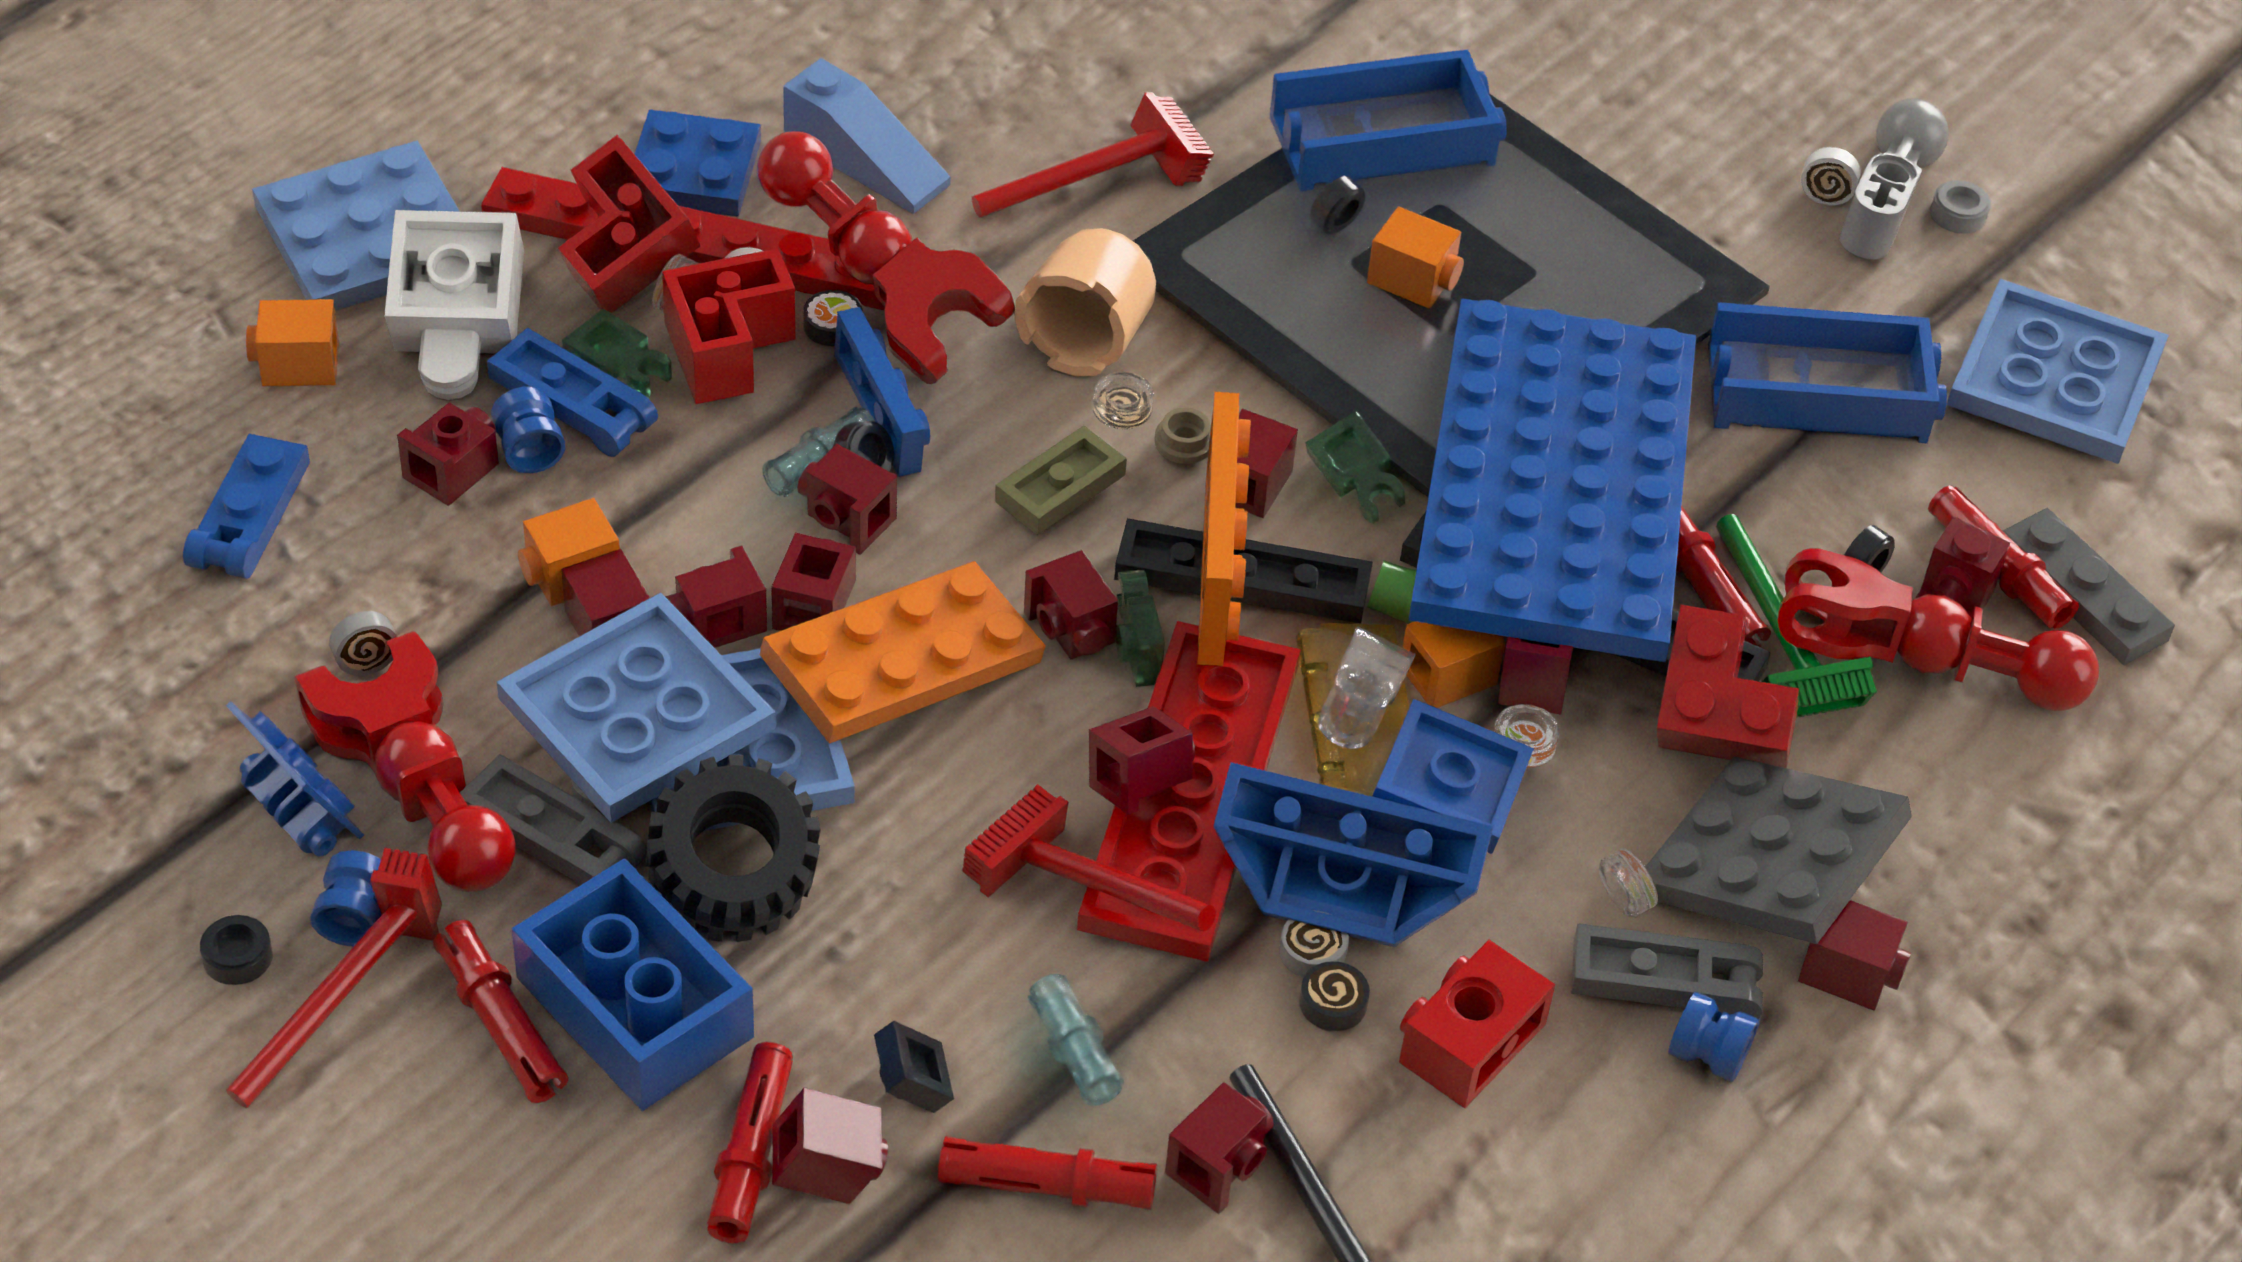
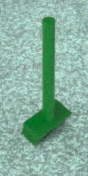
[1716,514,1877,718]

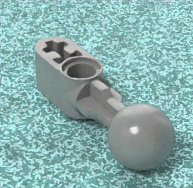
[1840,99,1949,259]

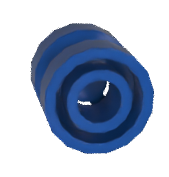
[491,387,566,474]
[310,850,382,947]
[1668,991,1760,1082]

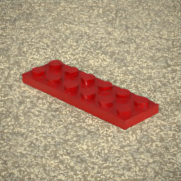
[1077,621,1301,962]

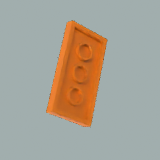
[1197,391,1251,666]
[759,561,1046,744]

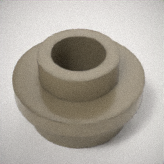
[1154,408,1211,464]

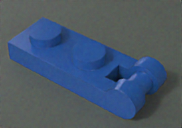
[487,328,658,457]
[183,433,310,579]

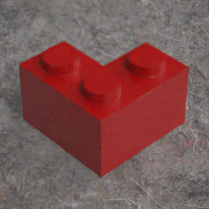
[558,134,700,317]
[662,248,796,404]
[1657,604,1799,768]

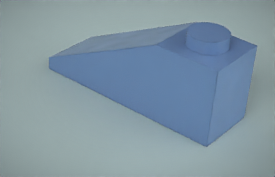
[783,58,951,214]

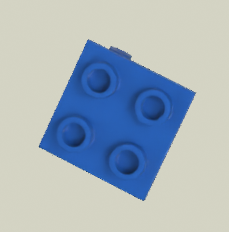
[226,701,364,856]

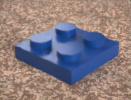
[635,109,761,217]
[1372,699,1534,854]

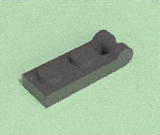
[460,754,647,887]
[1571,923,1763,1019]

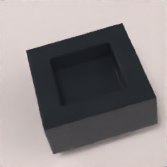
[874,1020,954,1113]

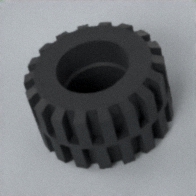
[646,755,821,942]

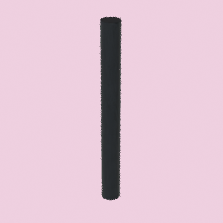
[1229,1064,1372,1262]

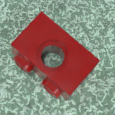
[1399,939,1555,1109]

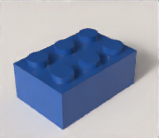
[511,858,754,1111]

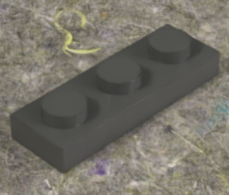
[2003,508,2175,665]

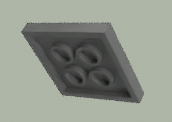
[1640,756,1912,944]

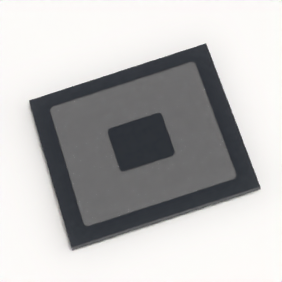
[1132,93,1770,497]

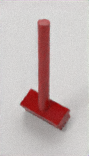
[972,92,1214,218]
[962,784,1216,931]
[226,847,442,1108]

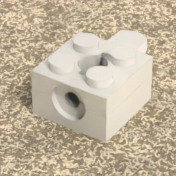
[384,210,524,400]

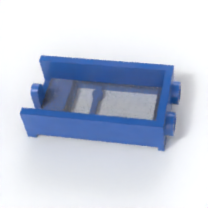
[1269,49,1507,191]
[1708,302,1947,444]

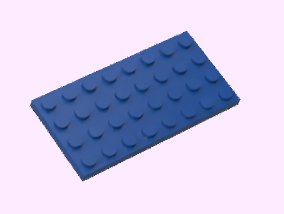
[1408,298,1696,662]

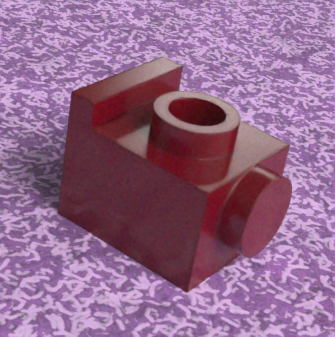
[397,402,499,506]
[797,444,897,555]
[1915,517,2011,616]
[771,533,856,631]
[665,545,767,648]
[1023,550,1118,660]
[1089,706,1195,815]
[1165,1082,1274,1214]

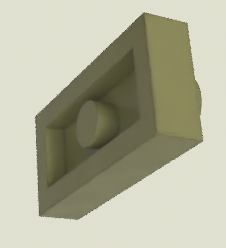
[995,426,1127,535]

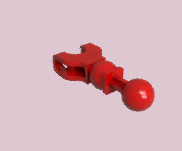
[757,131,1015,384]
[1777,548,2099,711]
[294,631,516,892]

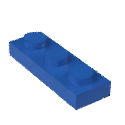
[834,307,931,477]

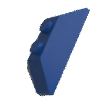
[1214,762,1493,947]

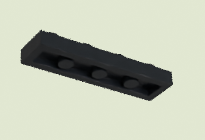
[1114,518,1373,624]

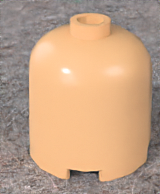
[1014,228,1156,377]

